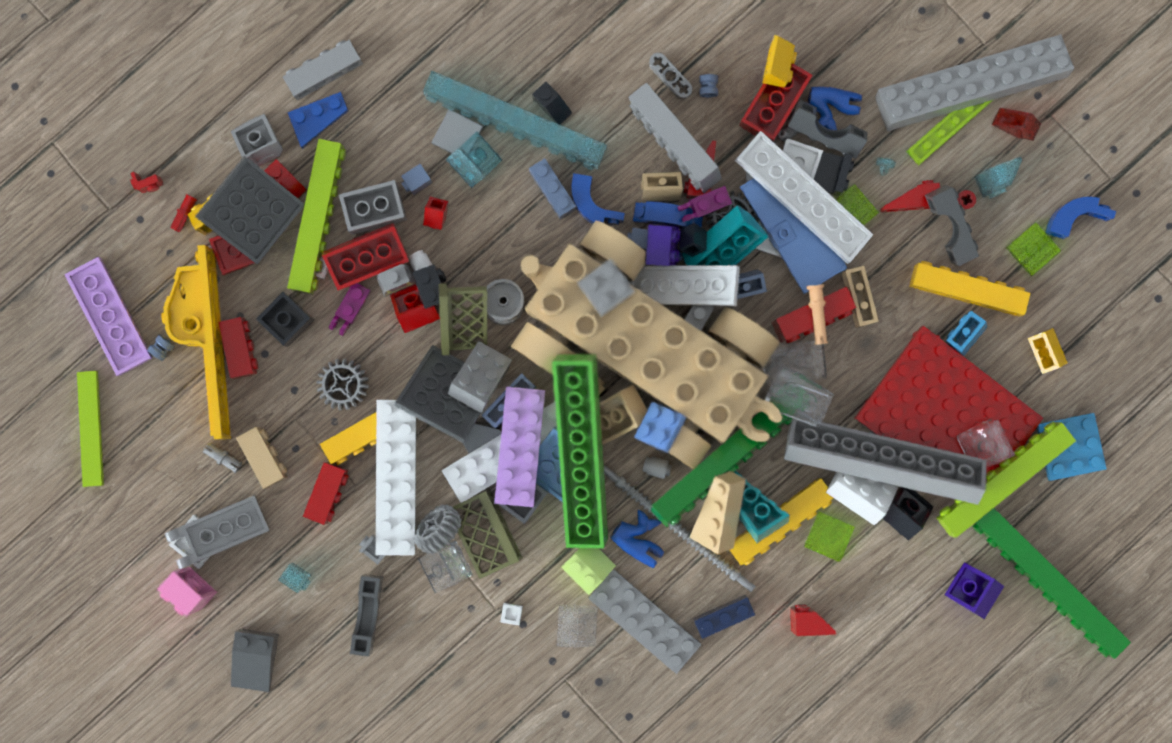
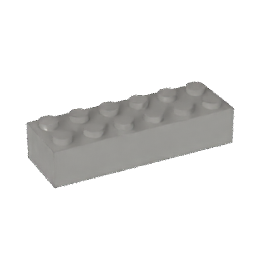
[628,82,722,193]

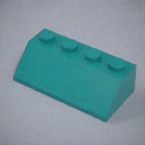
[682,205,768,266]

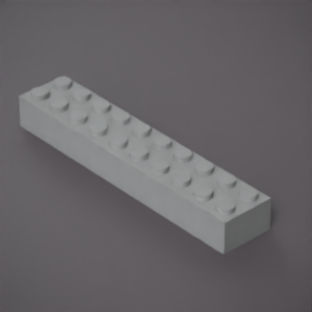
[875,34,1074,132]
[784,416,986,504]

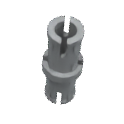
[203,442,242,473]

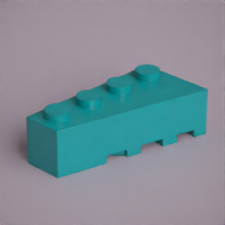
[735,471,790,543]

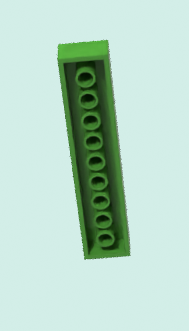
[552,354,608,548]

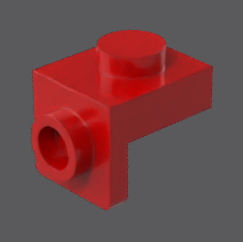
[130,172,164,193]

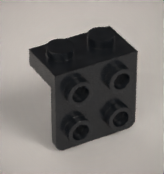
[814,152,854,196]
[412,264,453,309]

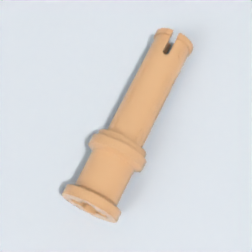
[807,284,828,345]

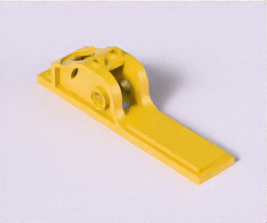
[161,245,231,440]

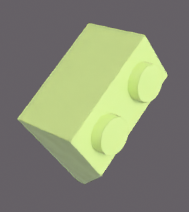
[561,548,616,595]

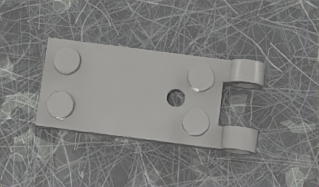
[165,495,270,570]

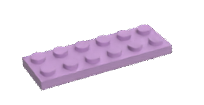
[64,257,153,376]
[494,387,545,507]

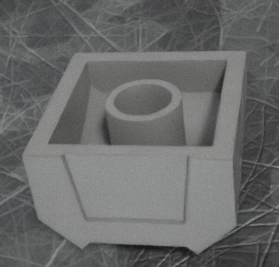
[231,114,283,167]

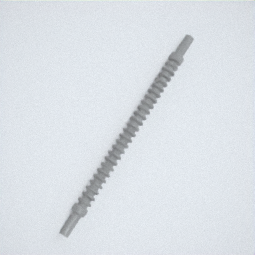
[604,465,755,592]

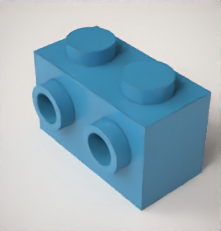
[946,311,988,356]

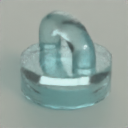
[876,157,896,176]

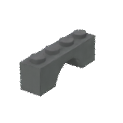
[788,100,868,159]
[925,185,979,266]
[350,574,383,657]

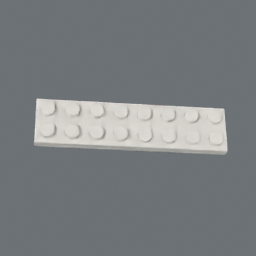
[735,131,873,264]
[376,400,416,555]
[441,402,557,503]

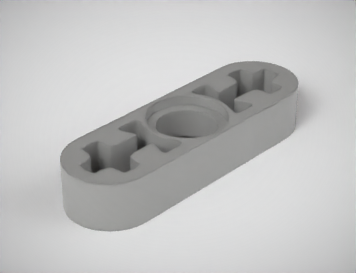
[649,53,692,100]

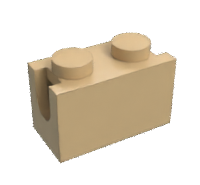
[641,172,683,202]

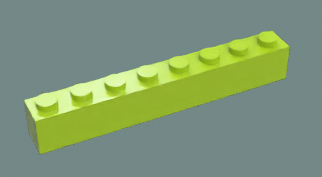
[287,139,346,295]
[936,422,1076,538]

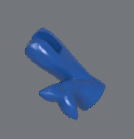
[808,87,862,130]
[610,510,664,568]

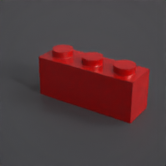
[218,317,259,379]
[302,462,349,525]

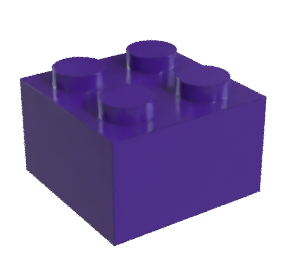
[646,225,681,266]

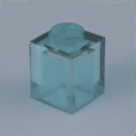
[278,563,312,593]

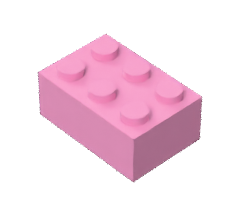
[157,566,217,616]

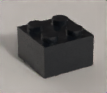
[256,292,314,347]

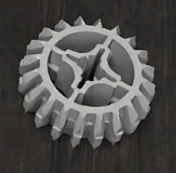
[316,358,369,410]
[413,504,462,554]

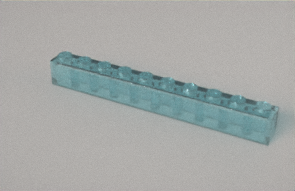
[423,71,607,170]

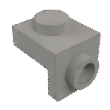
[359,535,386,565]

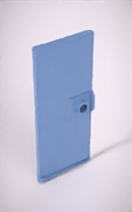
[740,178,848,294]

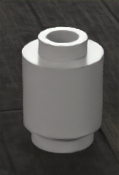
[643,456,672,479]

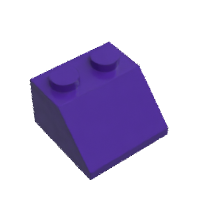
[945,562,1004,619]

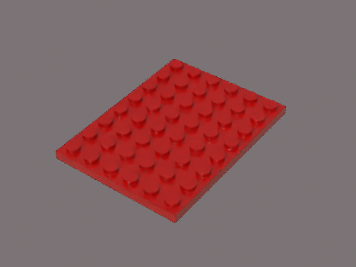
[854,326,1043,473]

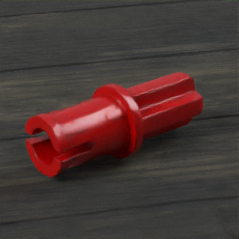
[170,194,197,232]

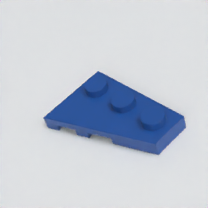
[288,92,348,149]

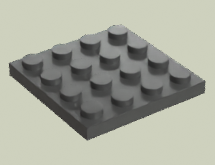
[195,156,305,264]
[394,345,481,443]

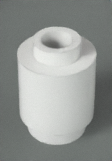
[409,250,432,271]

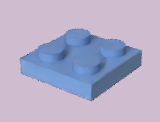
[634,402,686,453]

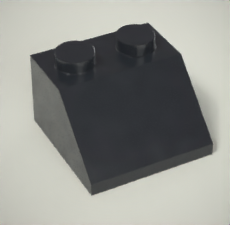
[882,487,934,541]

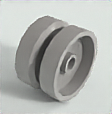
[482,279,525,325]

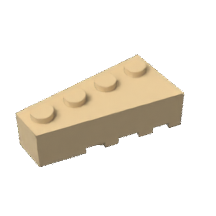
[690,471,746,554]

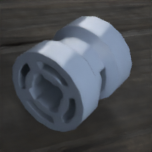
[699,74,718,98]
[147,335,175,361]

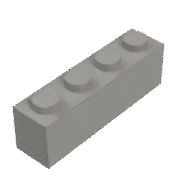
[283,40,363,101]

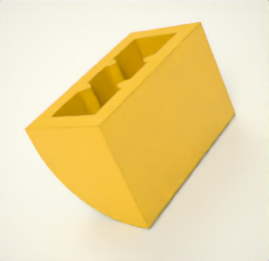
[1028,328,1068,374]

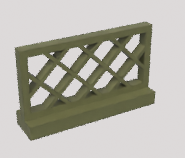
[439,284,487,355]
[453,489,523,579]

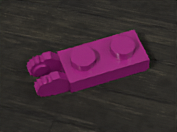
[677,186,732,222]
[328,283,371,336]

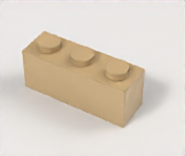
[842,266,879,328]
[236,427,287,489]

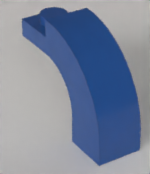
[571,173,625,225]
[1044,197,1116,239]
[633,201,703,229]

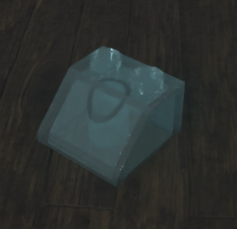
[446,131,502,188]
[975,157,1022,199]

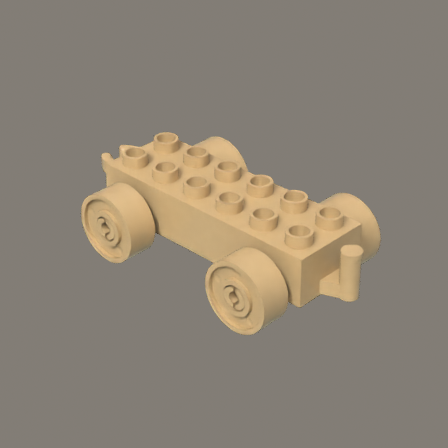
[511,221,782,469]

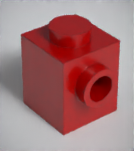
[423,196,449,230]

